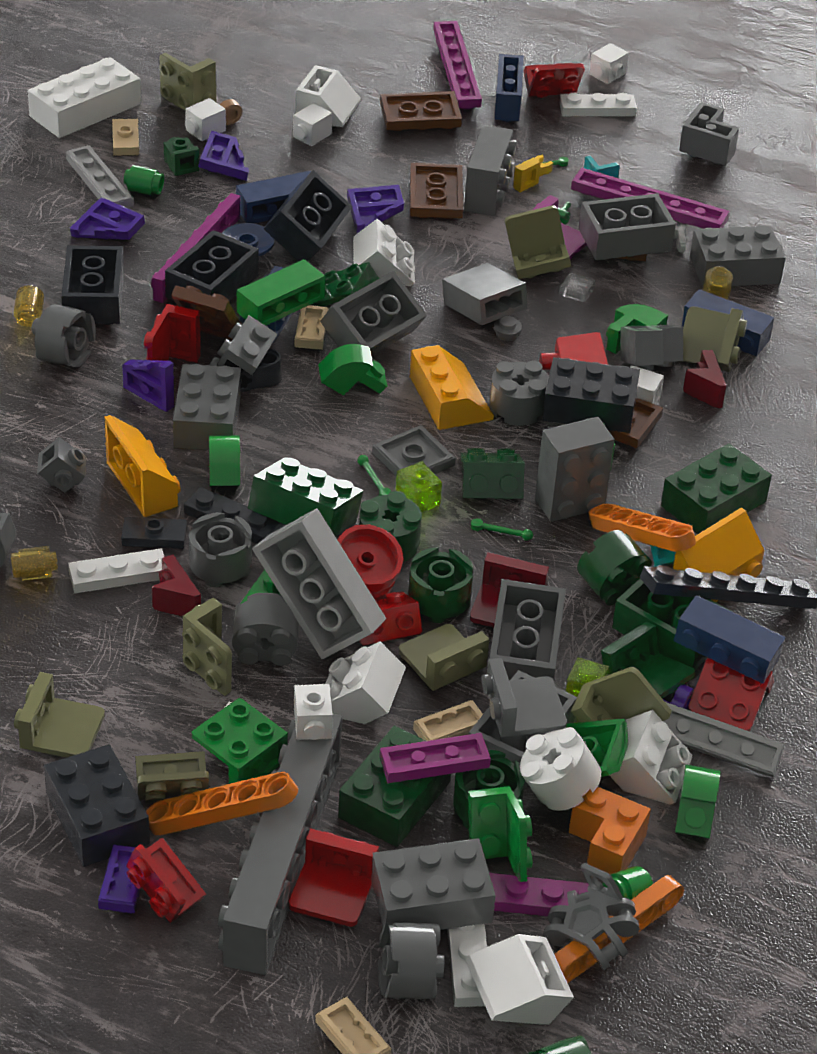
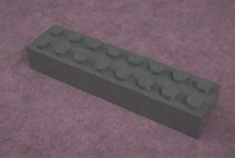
[218,713,342,975]

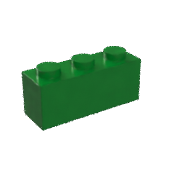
[237,260,325,326]

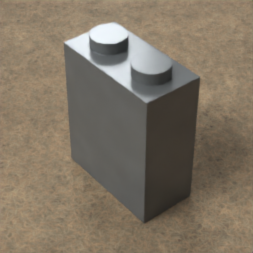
[442,263,527,325]

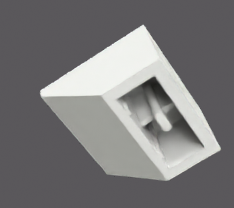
[296,65,361,127]
[353,219,415,286]
[325,641,406,724]
[610,710,693,805]
[465,934,574,1025]

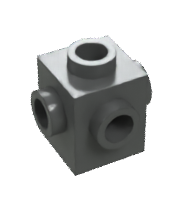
[37,437,86,493]

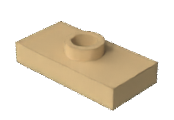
[112,119,139,156]
[294,305,329,350]
[413,700,483,741]
[316,997,391,1054]

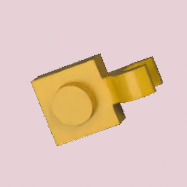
[513,155,553,192]

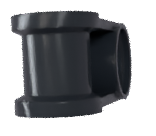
[224,348,282,392]

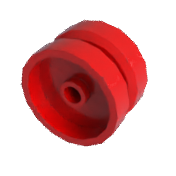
[337,524,404,601]

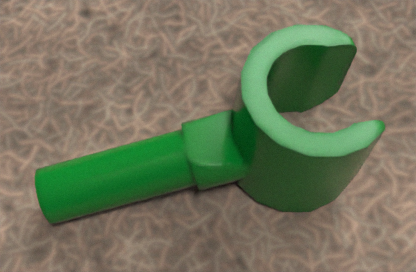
[558,201,571,225]

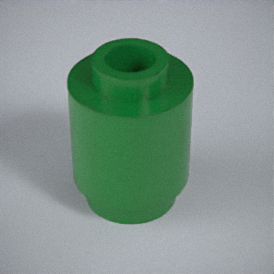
[123,165,165,196]
[603,866,653,900]

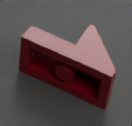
[683,350,727,408]
[152,555,201,616]

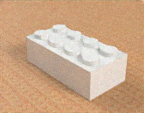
[28,57,141,138]

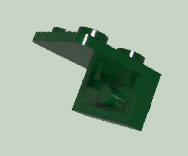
[310,262,380,307]
[460,448,525,499]
[601,621,695,699]

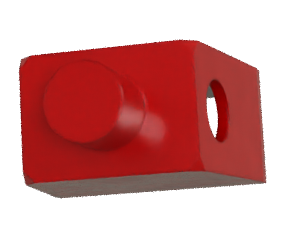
[539,332,608,370]

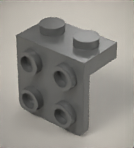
[209,315,278,375]
[482,658,567,737]

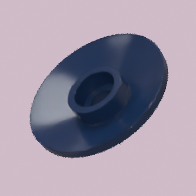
[222,223,274,256]

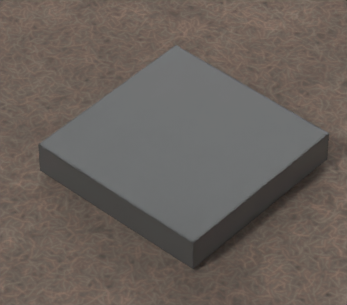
[372,425,456,486]

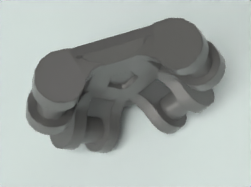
[542,863,640,970]

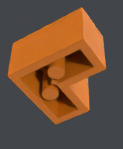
[569,787,651,874]

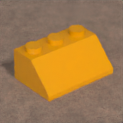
[410,345,494,430]
[105,415,181,517]
[673,508,764,602]

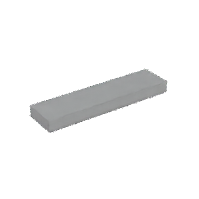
[66,145,134,208]
[663,702,785,778]

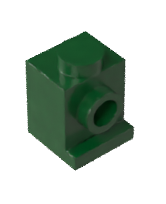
[163,137,199,176]

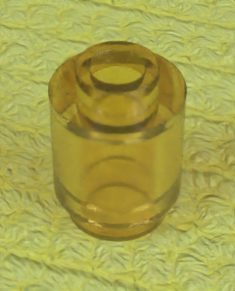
[703,266,733,300]
[13,285,44,327]
[11,546,58,581]

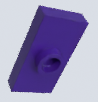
[98,845,141,913]

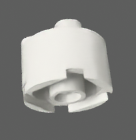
[520,727,601,811]

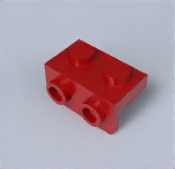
[359,592,422,645]

